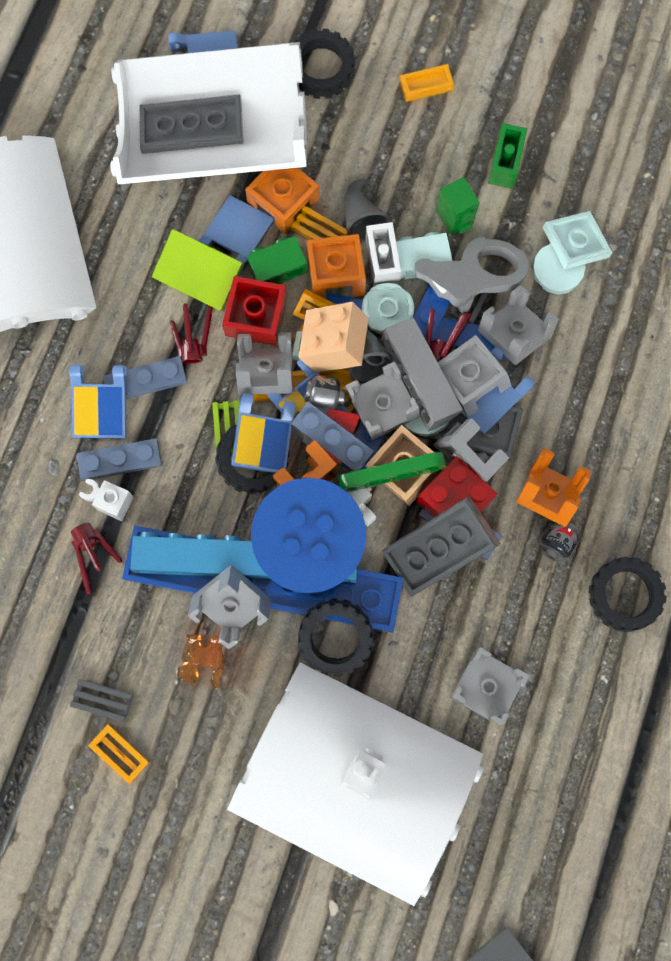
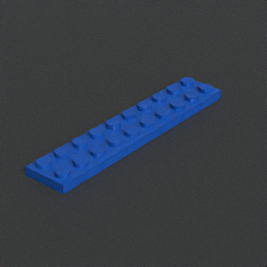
[122,525,403,633]

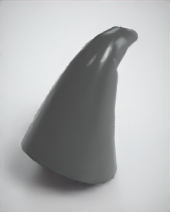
[344,179,389,241]
[349,330,393,383]

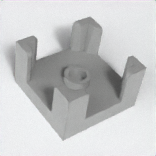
[478,285,559,365]
[236,332,293,395]
[438,335,511,417]
[345,361,420,441]
[433,418,509,482]
[188,565,271,649]
[450,647,530,726]

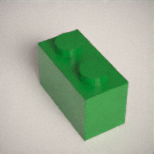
[488,123,528,189]
[436,177,480,236]
[247,236,308,284]

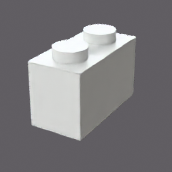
[365,222,401,286]

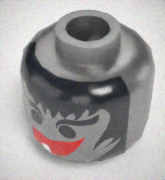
[304,375,345,410]
[539,521,580,561]

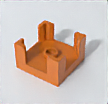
[245,167,319,235]
[306,234,366,299]
[273,440,337,488]
[516,447,592,527]

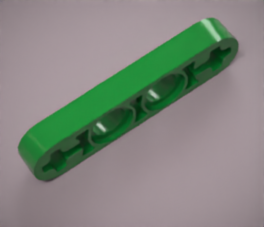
[338,452,446,492]

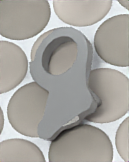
[415,236,529,313]

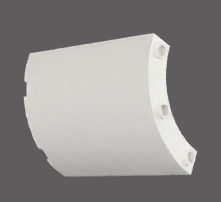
[111,42,307,184]
[0,136,97,332]
[227,662,484,906]

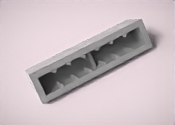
[380,317,463,432]

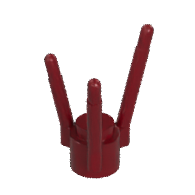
[170,303,213,364]
[425,309,472,362]
[70,523,122,595]

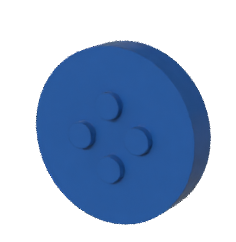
[251,478,366,593]

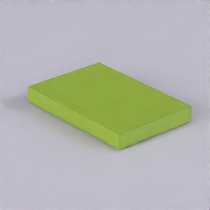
[152,229,244,311]

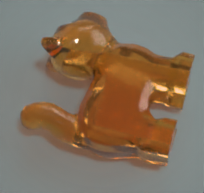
[176,635,224,688]

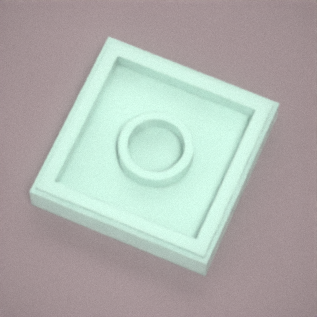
[542,211,613,270]

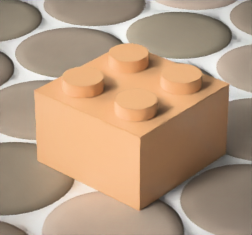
[298,302,369,373]
[365,425,441,506]

